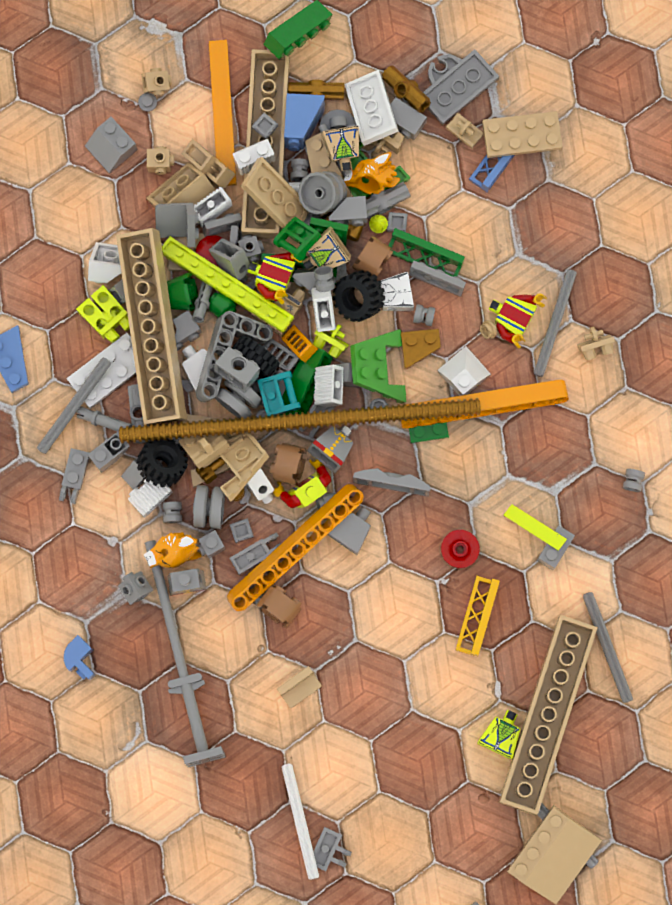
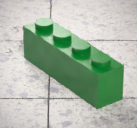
[263,0,333,60]

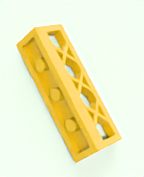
[455,576,500,657]

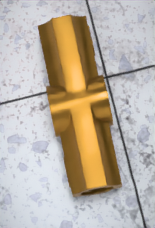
[382,66,431,113]
[288,80,344,100]

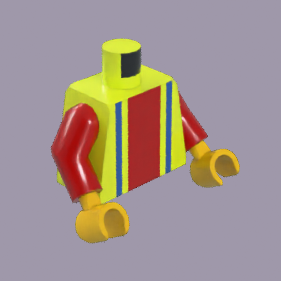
[247,252,303,304]
[489,293,547,348]
[273,459,331,508]

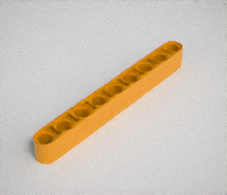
[401,380,569,429]
[227,484,364,611]

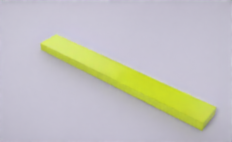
[162,236,294,333]

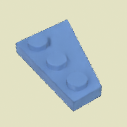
[0,325,29,393]

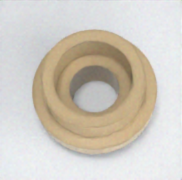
[480,320,497,339]

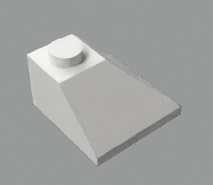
[88,242,121,283]
[437,346,491,396]

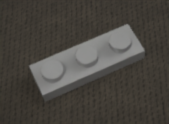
[409,261,466,297]

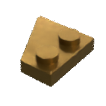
[401,329,441,370]

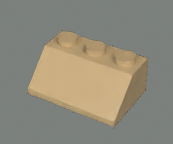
[146,162,215,208]

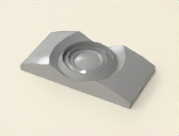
[353,468,430,497]

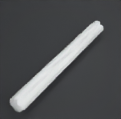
[281,764,319,880]

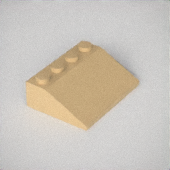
[507,805,602,904]

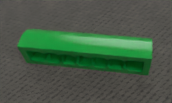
[280,345,333,416]

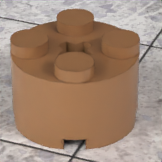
[352,236,393,276]
[270,443,307,486]
[256,585,302,628]

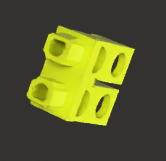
[76,285,130,343]

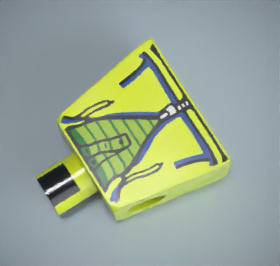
[477,710,521,760]

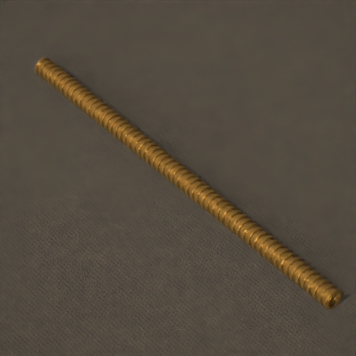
[119,398,481,444]

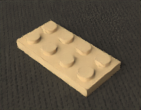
[482,111,563,158]
[241,157,309,229]

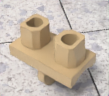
[446,113,484,149]
[372,132,404,154]
[577,326,615,360]

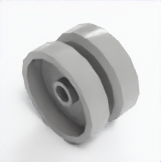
[298,171,347,214]
[215,380,262,419]
[193,485,225,529]

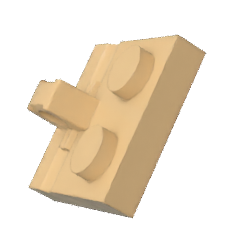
[179,419,230,469]

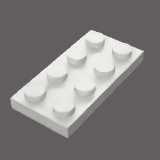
[344,70,399,146]
[66,333,136,409]

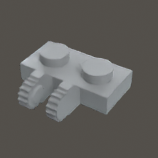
[313,827,352,871]

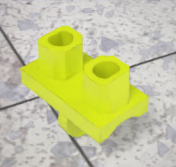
[313,324,349,358]

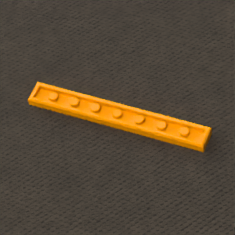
[209,40,237,186]

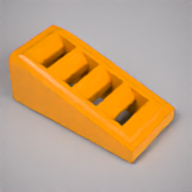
[281,325,318,363]

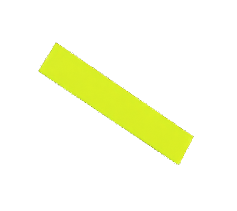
[504,504,567,551]

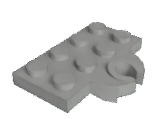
[423,49,499,125]

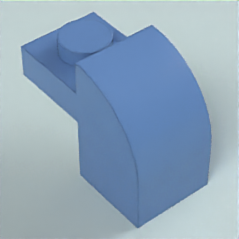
[64,635,96,680]

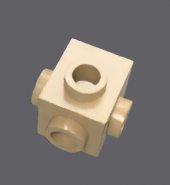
[141,68,171,95]
[147,146,174,175]

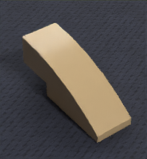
[181,139,236,189]

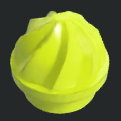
[369,215,388,234]

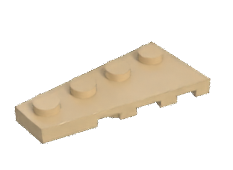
[305,133,353,217]

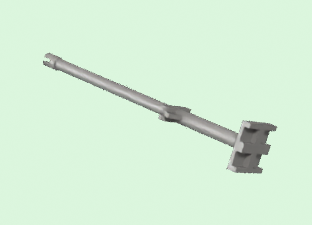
[145,540,226,767]

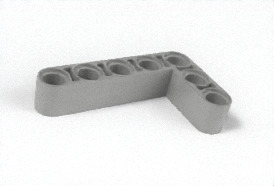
[196,311,273,402]

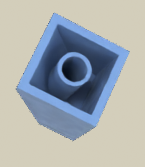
[284,93,325,151]

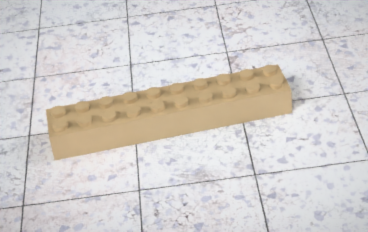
[241,49,290,239]
[116,228,187,425]
[498,615,598,816]

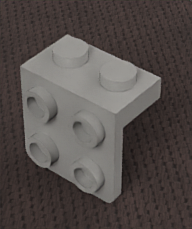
[155,203,199,247]

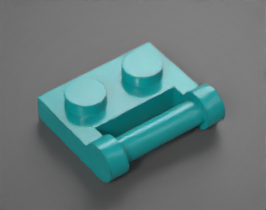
[257,371,301,417]

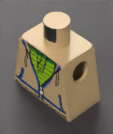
[321,125,359,172]
[303,226,351,270]

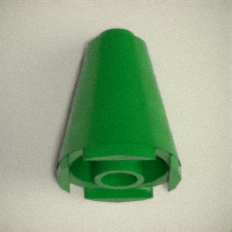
[167,273,198,311]

